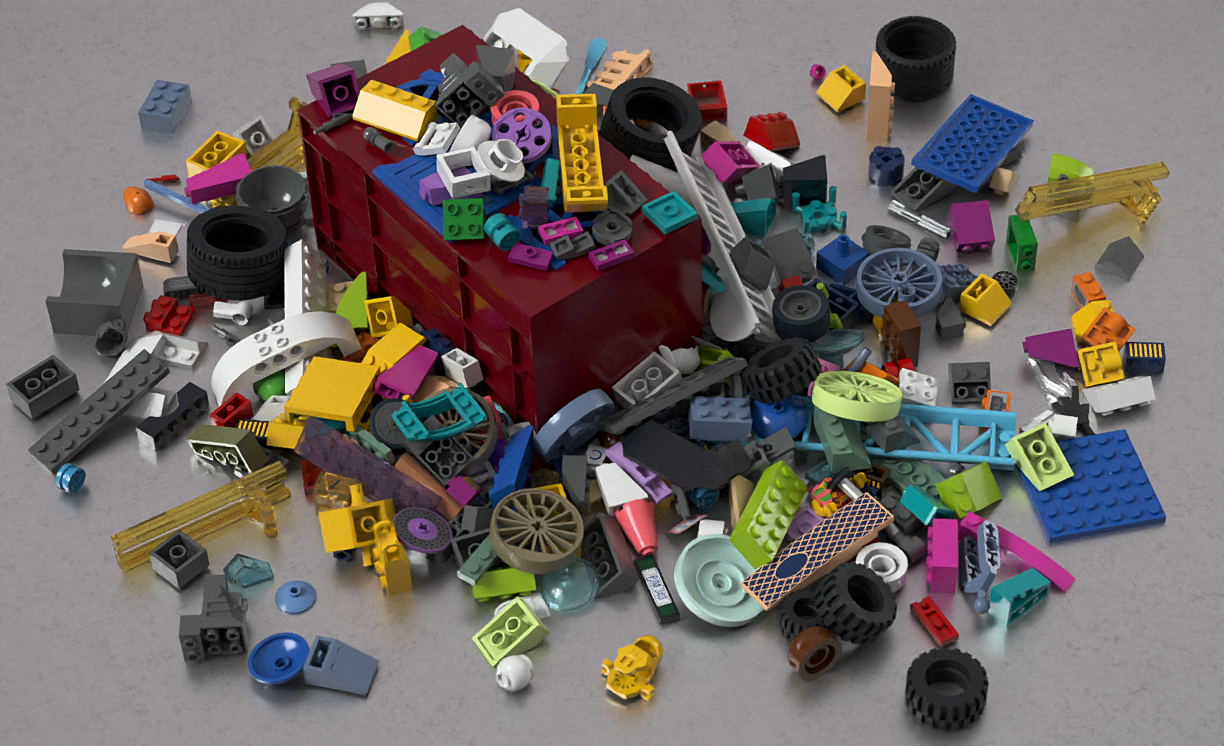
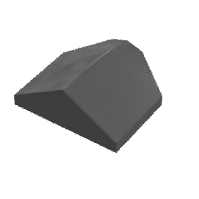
[604,170,648,215]

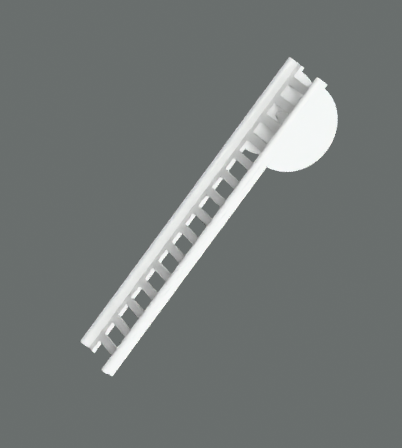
[664,131,783,342]

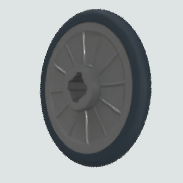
[370,398,421,449]

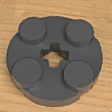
[592,211,632,246]

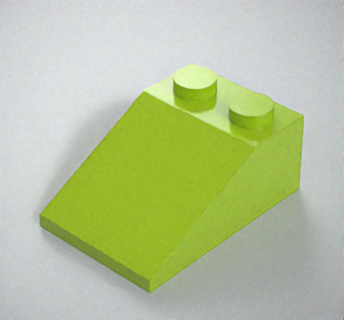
[935,461,1002,520]

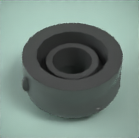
[862,225,911,256]

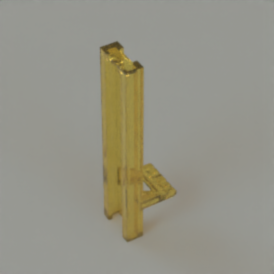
[1015,162,1170,224]

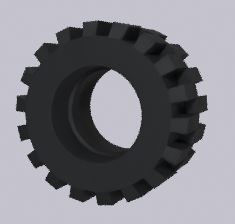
[780,589,831,642]

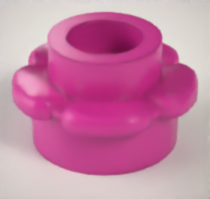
[810,64,826,81]

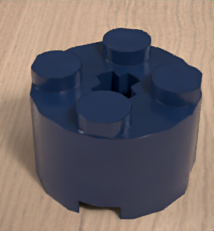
[868,146,905,187]

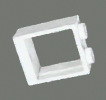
[436,147,490,199]

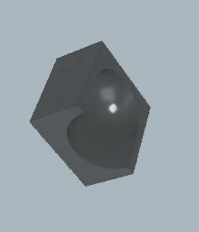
[45,249,143,336]

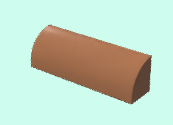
[393,452,464,521]

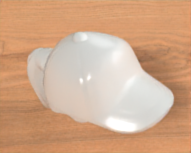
[658,345,700,374]

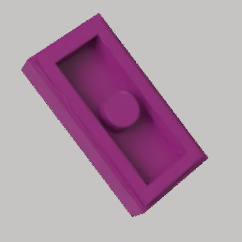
[508,242,553,271]

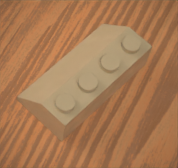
[729,475,754,531]

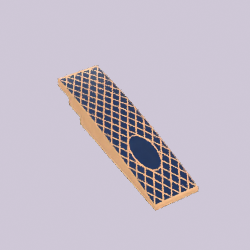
[740,492,894,611]

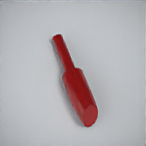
[146,175,180,183]

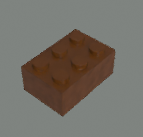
[880,300,921,367]

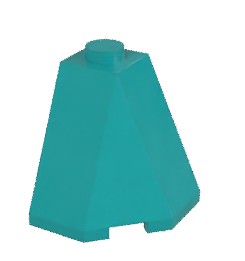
[731,198,776,237]

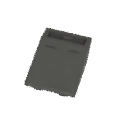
[402,414,474,486]

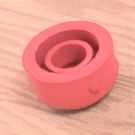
[491,90,540,125]

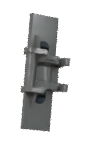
[718,427,797,491]

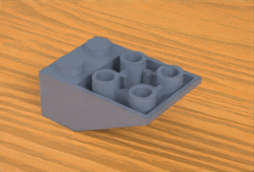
[921,264,978,306]
[303,635,379,695]

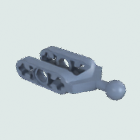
[958,520,1000,614]

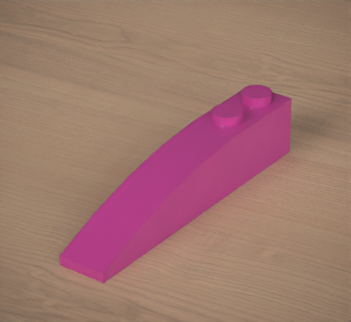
[958,512,1075,594]

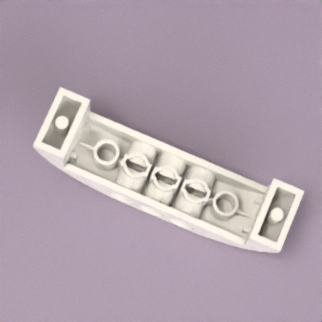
[211,312,362,407]

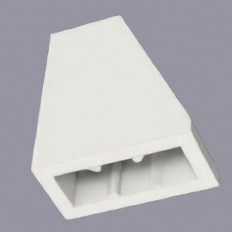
[595,462,648,517]

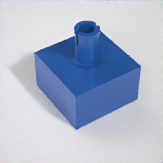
[816,234,869,286]

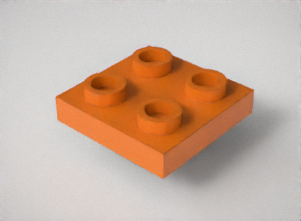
[1081,307,1136,351]

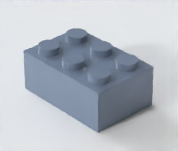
[138,80,192,134]
[687,396,752,442]

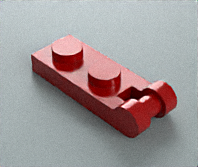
[910,596,959,647]

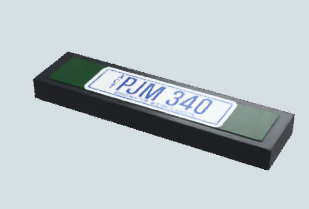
[633,554,680,624]

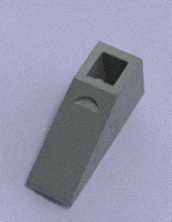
[562,455,591,514]

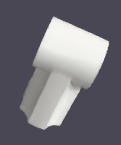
[213,300,253,325]

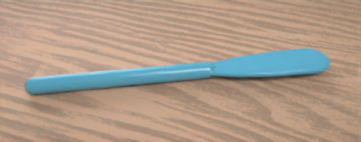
[575,38,607,94]

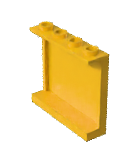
[284,356,381,432]

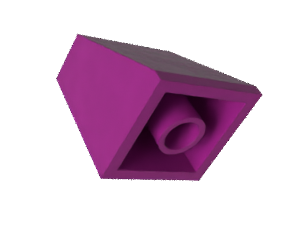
[306,63,360,117]
[946,200,995,253]

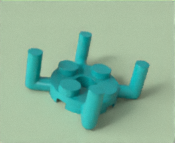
[792,186,847,237]

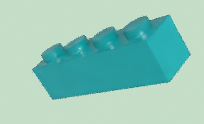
[539,158,561,207]

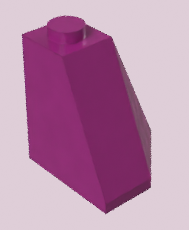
[1022,328,1079,368]

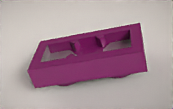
[589,239,634,271]

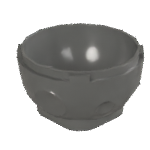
[235,165,309,230]

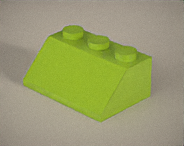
[472,565,536,601]

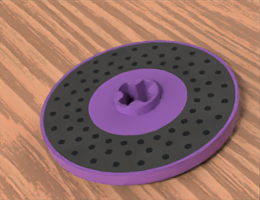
[393,508,452,554]

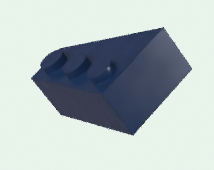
[807,278,860,340]

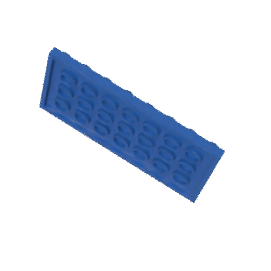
[911,94,1034,193]

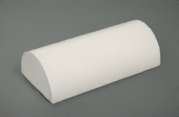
[630,155,692,205]

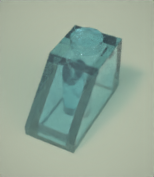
[223,553,274,589]

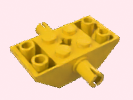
[318,484,395,566]

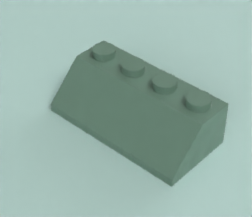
[814,405,871,473]

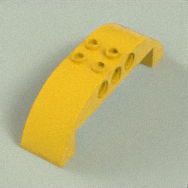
[556,94,608,213]

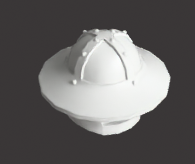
[477,139,525,182]

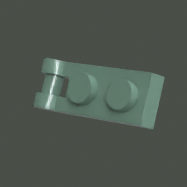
[350,425,396,467]

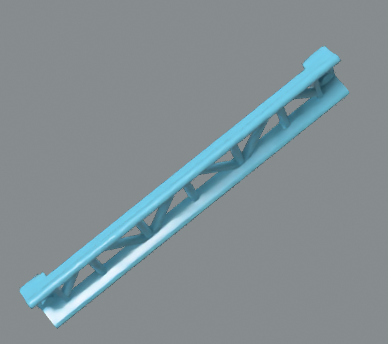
[695,391,1017,470]

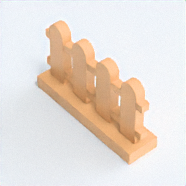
[586,50,654,90]

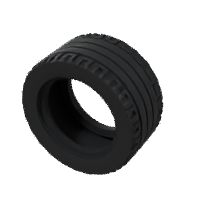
[599,77,702,172]
[186,205,288,301]

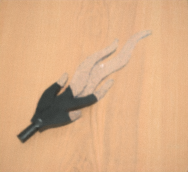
[1027,358,1095,436]

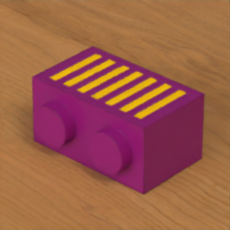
[446,474,484,507]

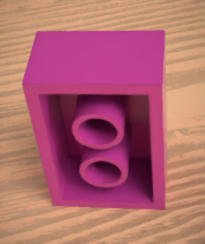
[701,141,760,183]
[926,519,958,594]

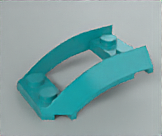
[391,383,487,442]

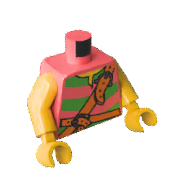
[806,472,868,519]

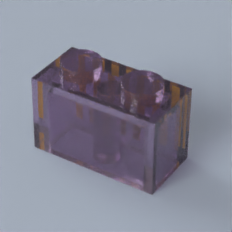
[519,186,549,229]

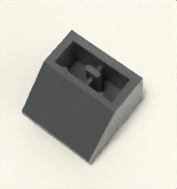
[730,236,775,290]
[948,362,991,402]

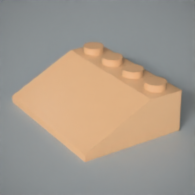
[866,51,895,141]

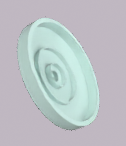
[674,534,764,627]

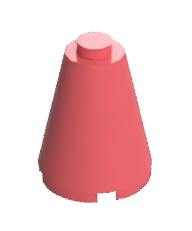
[615,499,658,557]

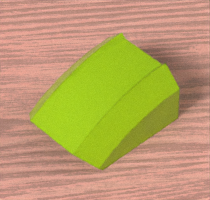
[1047,153,1094,193]

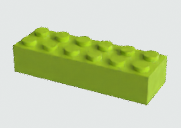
[729,459,808,569]

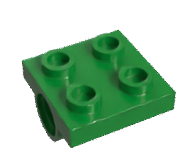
[443,198,487,241]

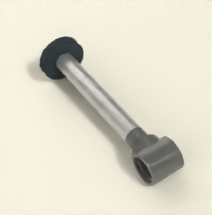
[827,467,927,564]

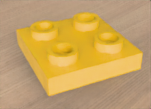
[1077,341,1125,388]

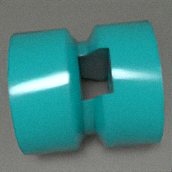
[484,213,521,251]

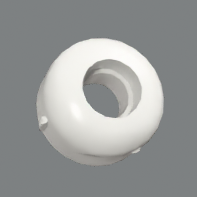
[449,115,491,166]
[856,543,908,593]

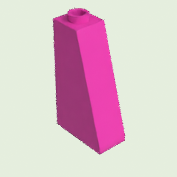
[184,153,251,204]
[373,345,438,401]

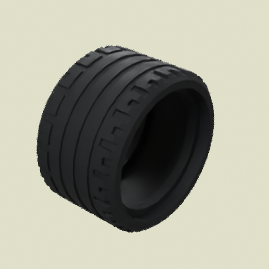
[875,16,956,100]

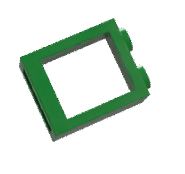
[1006,213,1038,272]

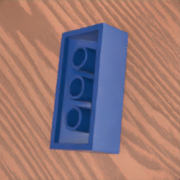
[489,425,535,511]

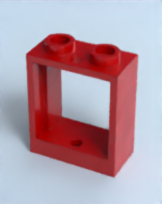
[687,80,727,123]

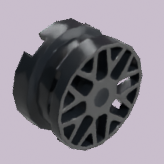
[992,271,1018,299]

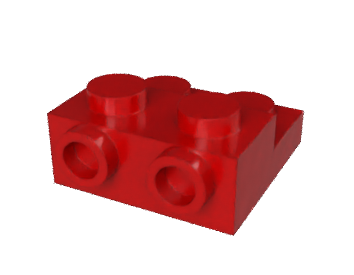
[143,295,196,336]

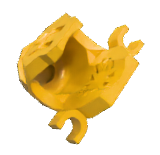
[601,635,664,702]

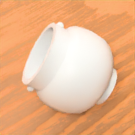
[496,654,535,692]

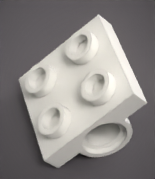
[896,368,939,406]

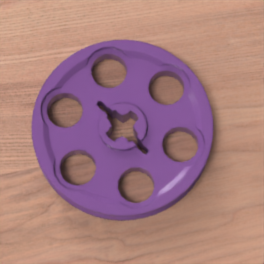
[492,108,552,164]

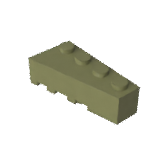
[186,424,269,475]

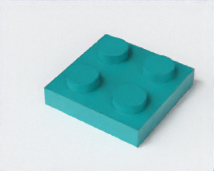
[642,191,698,234]

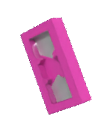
[538,216,583,245]

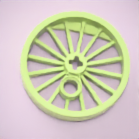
[811,371,902,422]

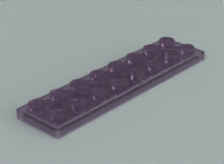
[294,416,442,515]

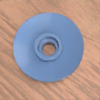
[275,580,316,614]

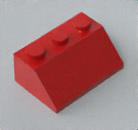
[743,112,800,151]

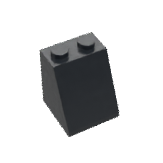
[779,155,827,207]

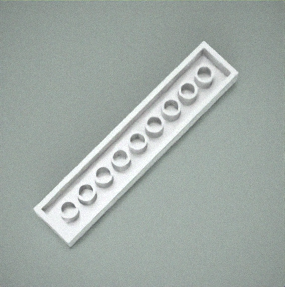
[284,239,328,397]

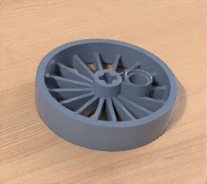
[856,248,943,318]
[533,389,615,463]

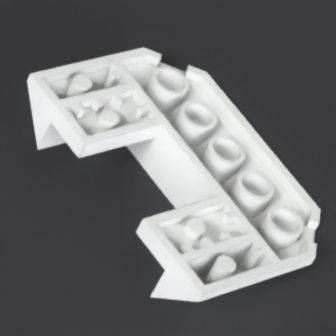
[483,8,569,89]
[104,331,208,421]

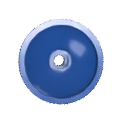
[750,394,808,439]
[248,632,310,685]

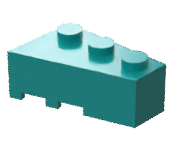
[988,568,1051,628]

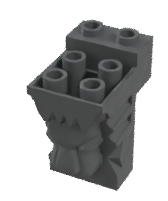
[434,53,505,129]
[179,575,248,662]

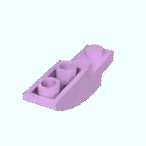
[605,441,672,506]

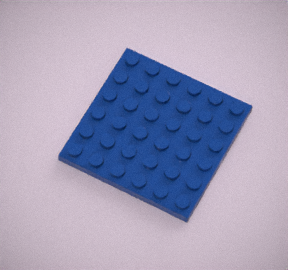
[1016,429,1166,543]

